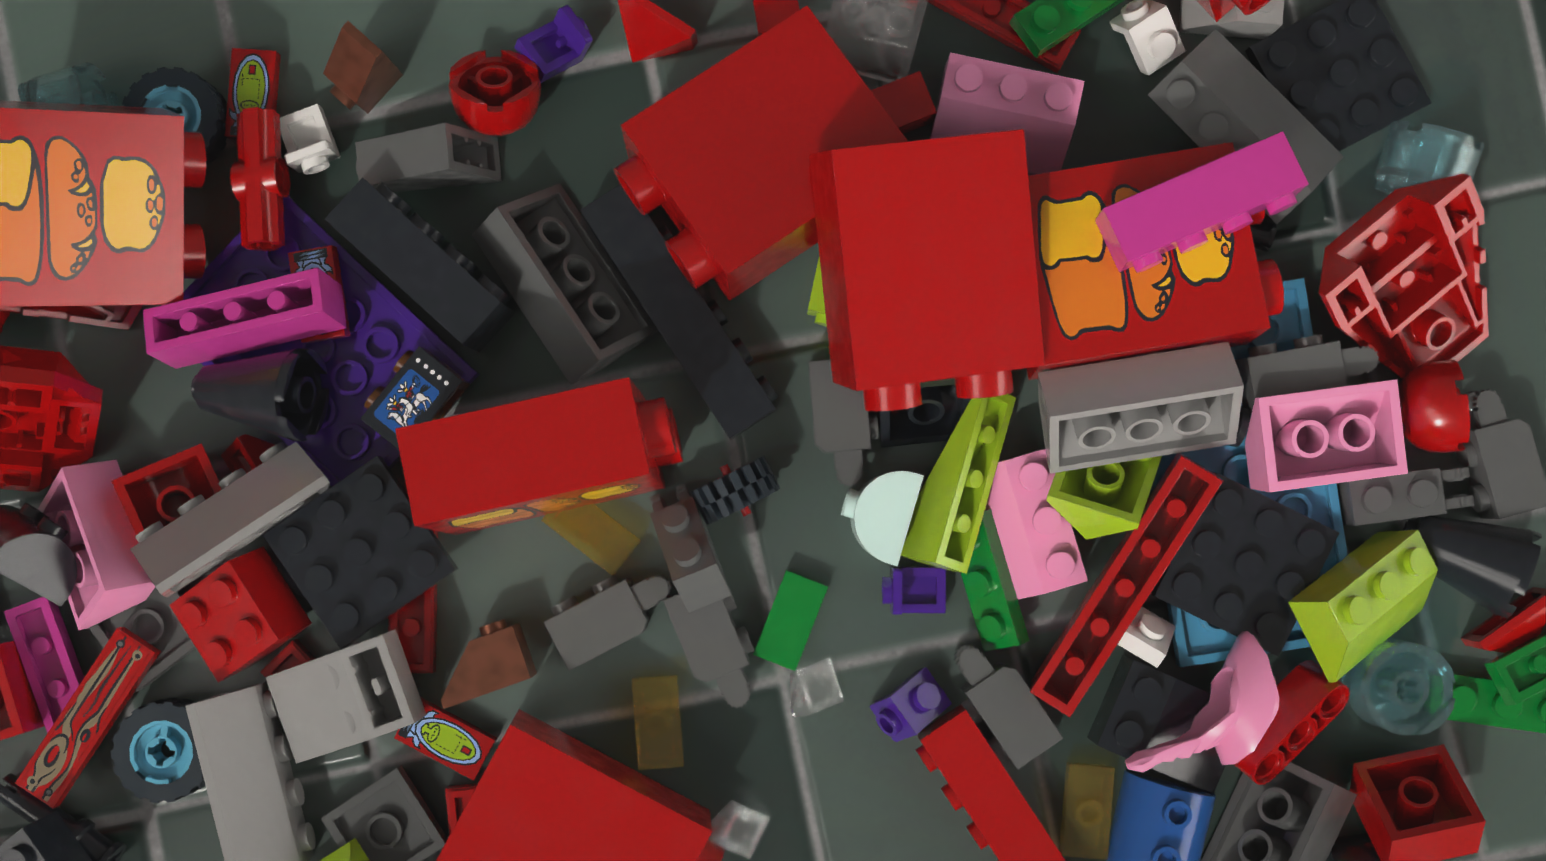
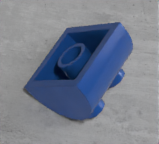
[1103,770,1216,861]

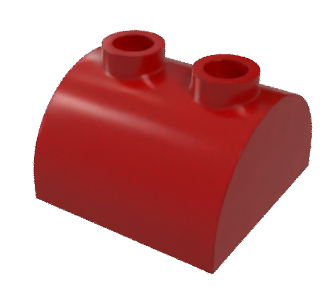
[111,443,222,535]

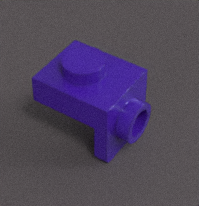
[514,5,593,83]
[882,567,946,615]
[870,667,952,742]

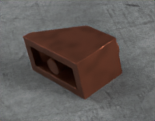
[323,21,403,114]
[440,619,537,709]

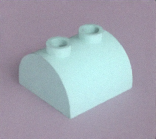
[841,471,924,566]

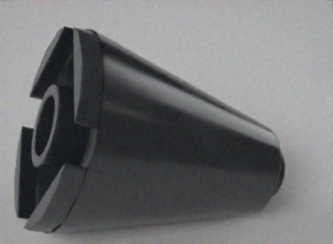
[191,348,329,442]
[1402,516,1542,619]

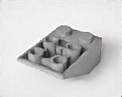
[265,629,427,764]

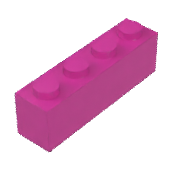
[1095,131,1309,273]
[143,267,347,369]

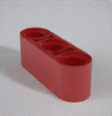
[1234,660,1350,785]

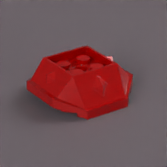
[0,345,103,492]

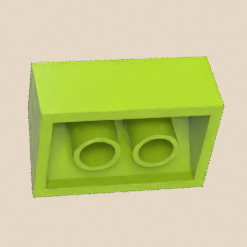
[1288,530,1438,682]

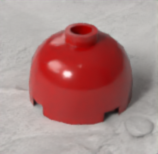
[448,50,541,136]
[1398,360,1470,453]

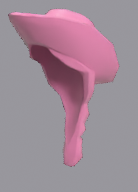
[1125,631,1280,772]

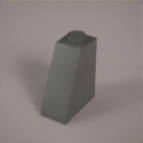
[355,123,502,192]

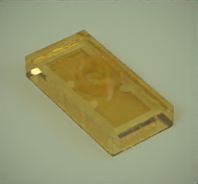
[541,504,641,576]
[632,674,684,770]
[1060,762,1115,860]

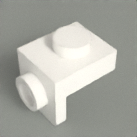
[1110,0,1186,76]
[280,104,341,174]
[1118,607,1176,668]

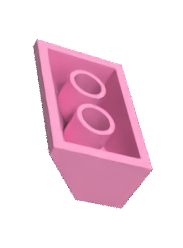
[930,52,1085,175]
[1245,380,1408,492]
[985,449,1088,599]
[38,460,155,630]

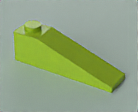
[901,394,1016,574]

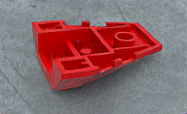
[1319,173,1489,380]

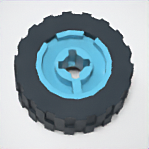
[122,67,227,163]
[111,697,205,803]

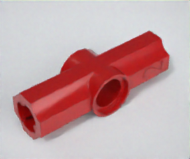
[230,107,291,251]

